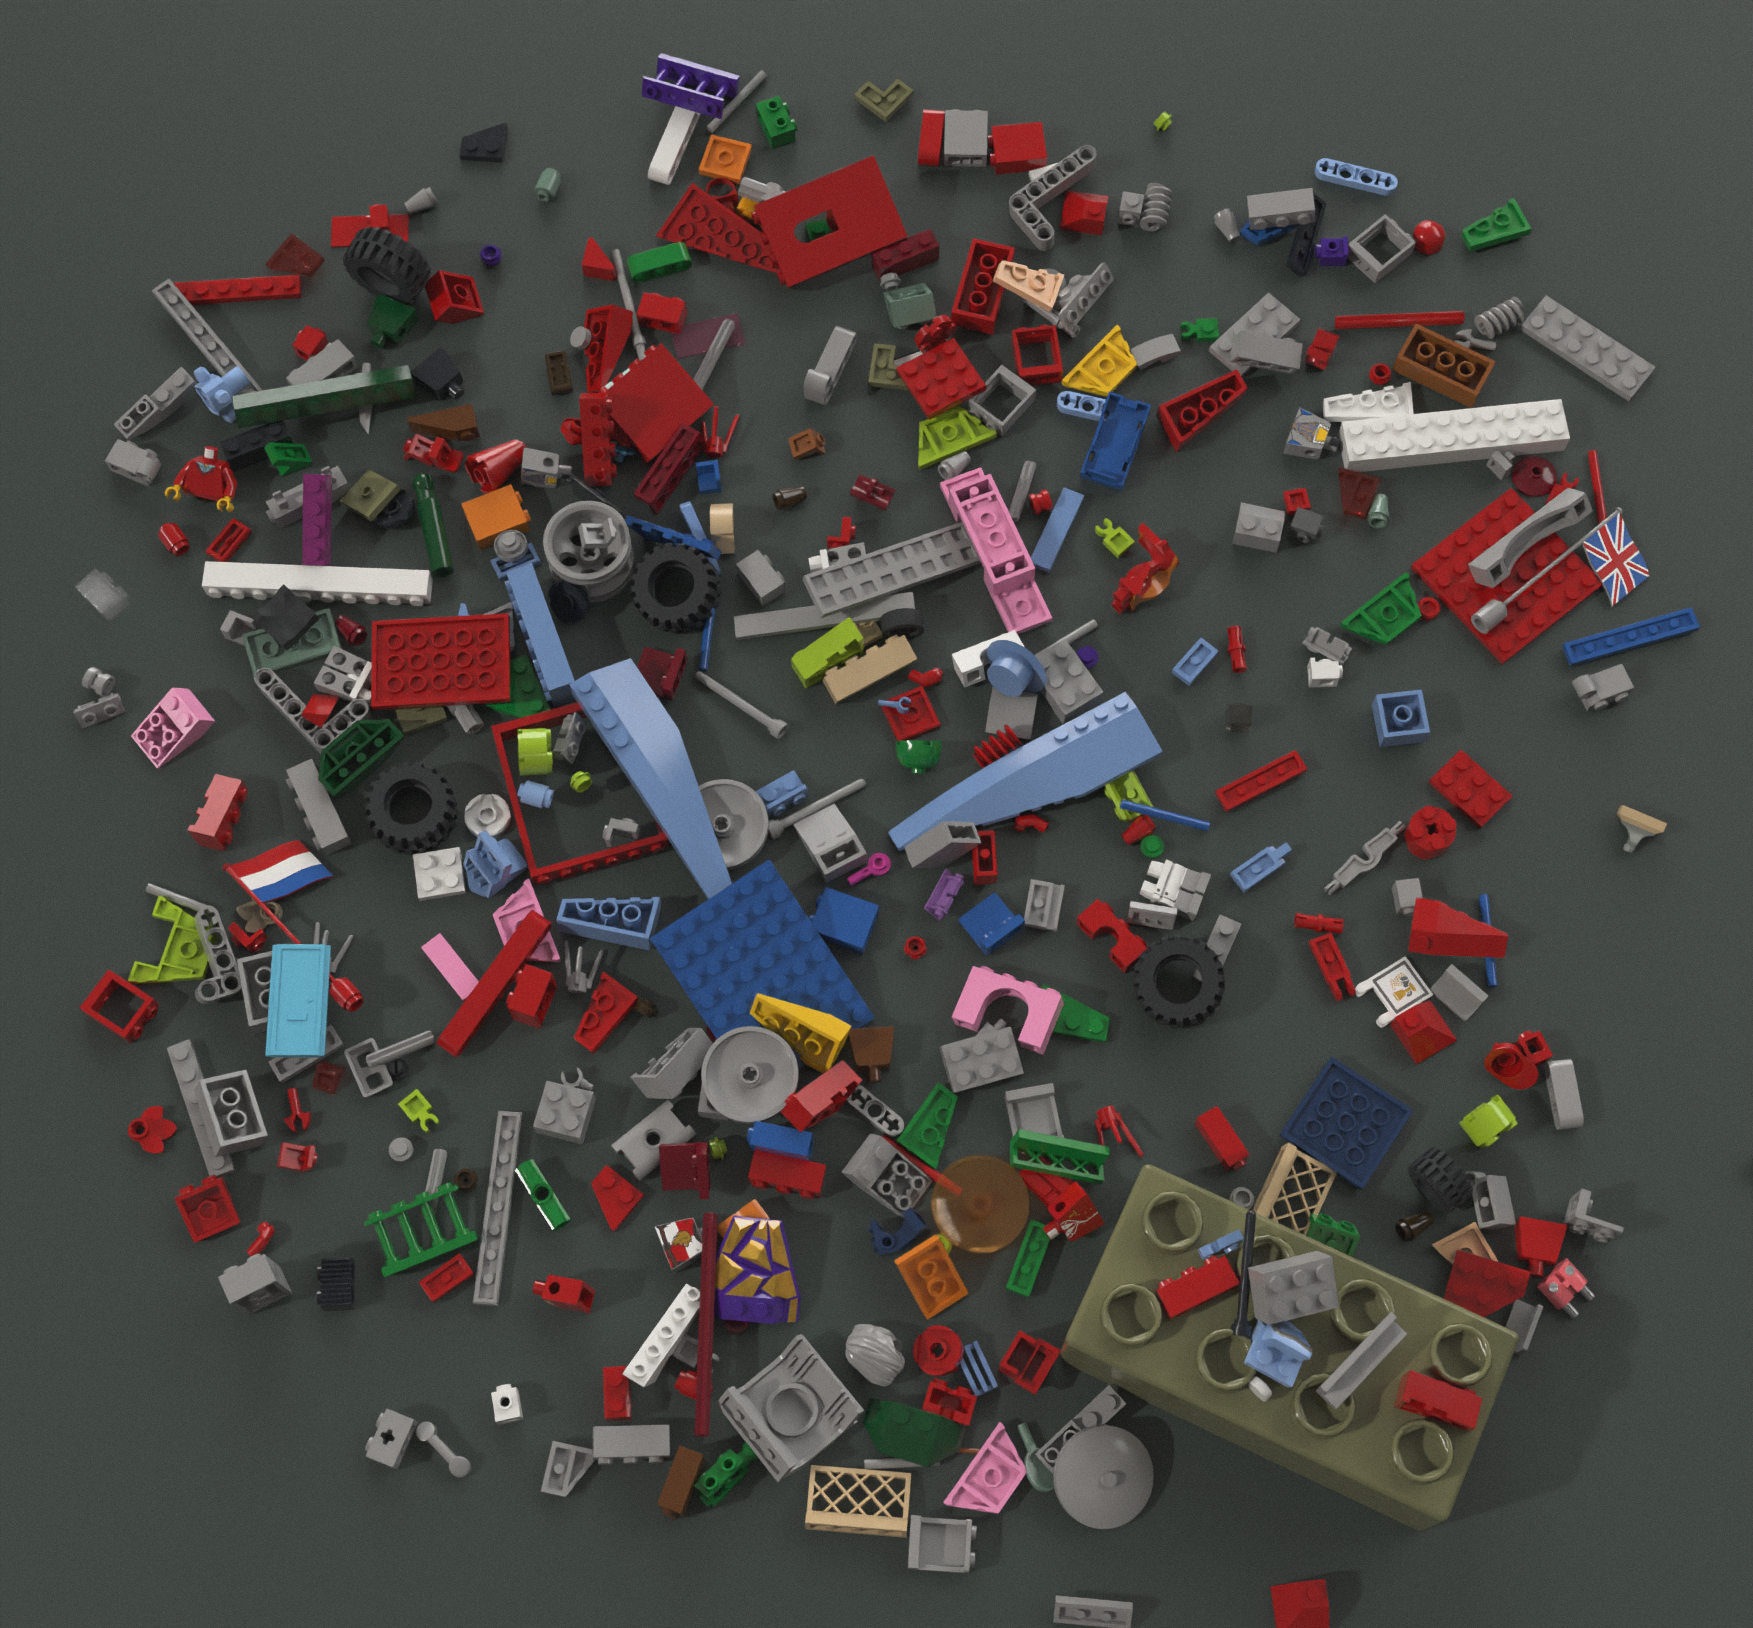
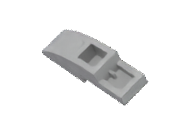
[114,367,197,440]
[1035,1385,1127,1473]

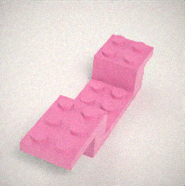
[940,467,1052,635]

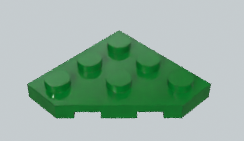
[478,654,550,718]

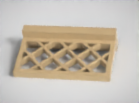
[1252,1143,1336,1236]
[805,1465,911,1538]

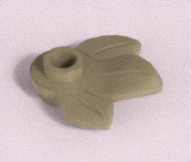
[236,898,283,933]

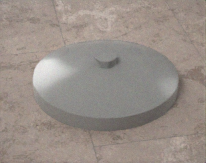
[699,779,769,870]
[701,1026,799,1124]
[1053,1425,1154,1529]

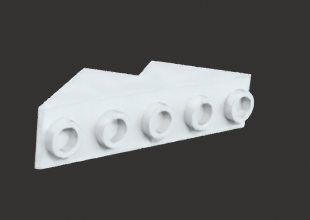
[623,1283,700,1387]

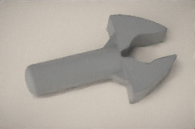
[1454,329,1496,351]

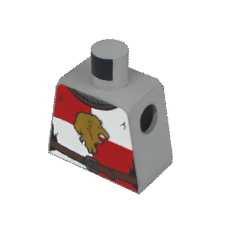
[655,1218,703,1274]

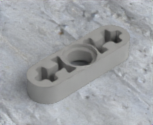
[846,1085,904,1138]

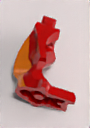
[1111,523,1180,615]

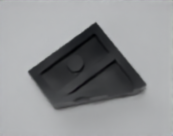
[460,123,508,163]

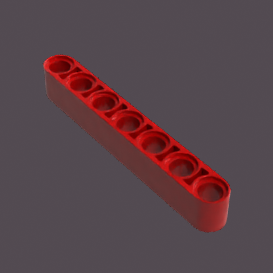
[436,910,552,1058]

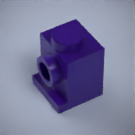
[1315,236,1348,266]

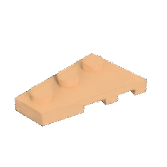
[993,260,1064,312]
[1431,1222,1498,1265]

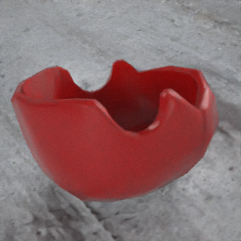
[1412,220,1446,255]

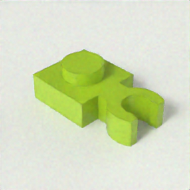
[1095,518,1135,558]
[398,1089,440,1133]

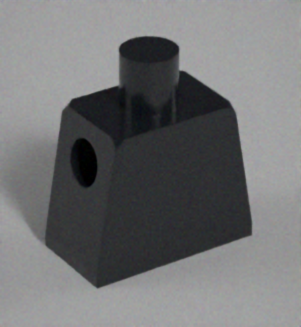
[410,346,464,400]

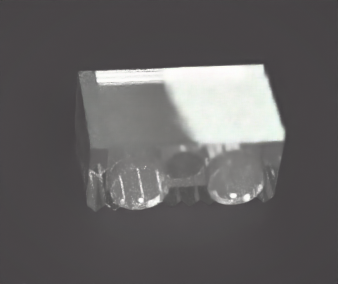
[75,569,130,622]

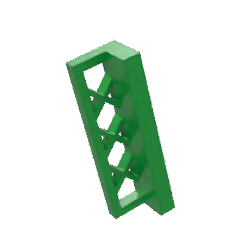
[1010,1129,1110,1184]

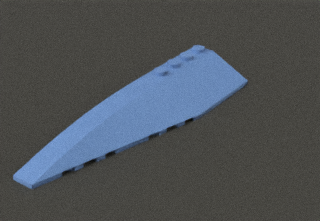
[569,658,732,899]
[887,692,1163,851]

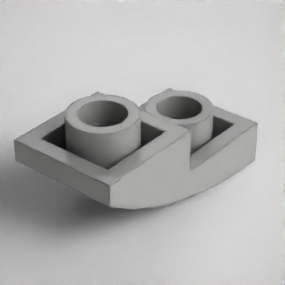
[1130,334,1182,370]

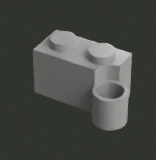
[105,439,162,487]
[1572,664,1634,711]
[1465,1171,1516,1230]

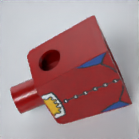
[533,1275,596,1314]

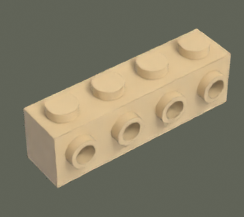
[822,634,917,704]

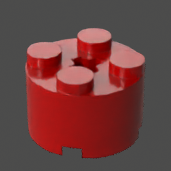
[1404,806,1456,860]

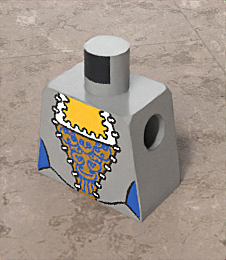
[1283,408,1340,459]
[520,448,572,488]

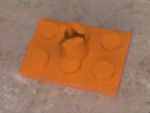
[894,1234,969,1320]

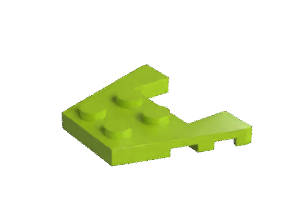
[128,896,219,984]

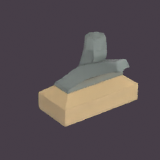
[1617,805,1667,853]

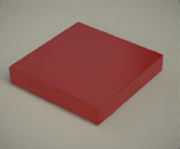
[881,686,941,741]

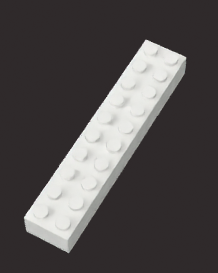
[1338,399,1570,473]

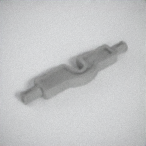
[1324,821,1406,895]

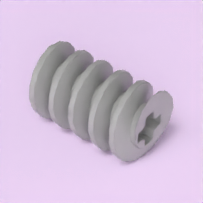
[1139,183,1173,232]
[1475,296,1524,339]

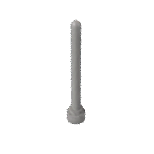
[695,671,788,739]
[768,779,866,840]

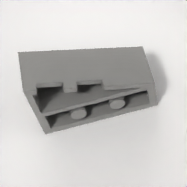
[631,1028,713,1099]

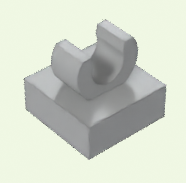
[1487,450,1515,481]

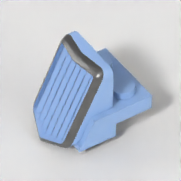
[1244,1320,1312,1388]

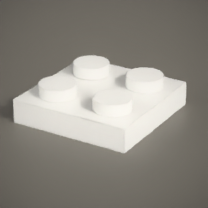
[413,847,466,901]

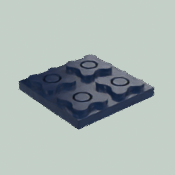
[1279,1057,1413,1191]

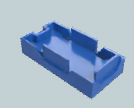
[1080,392,1151,491]

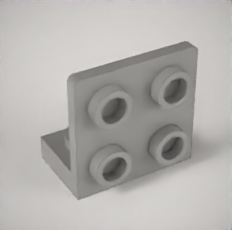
[1563,1189,1624,1243]

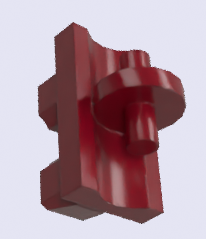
[850,474,896,511]

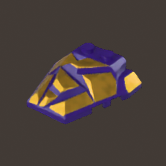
[714,1216,801,1324]

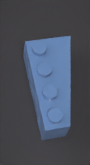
[556,897,661,951]

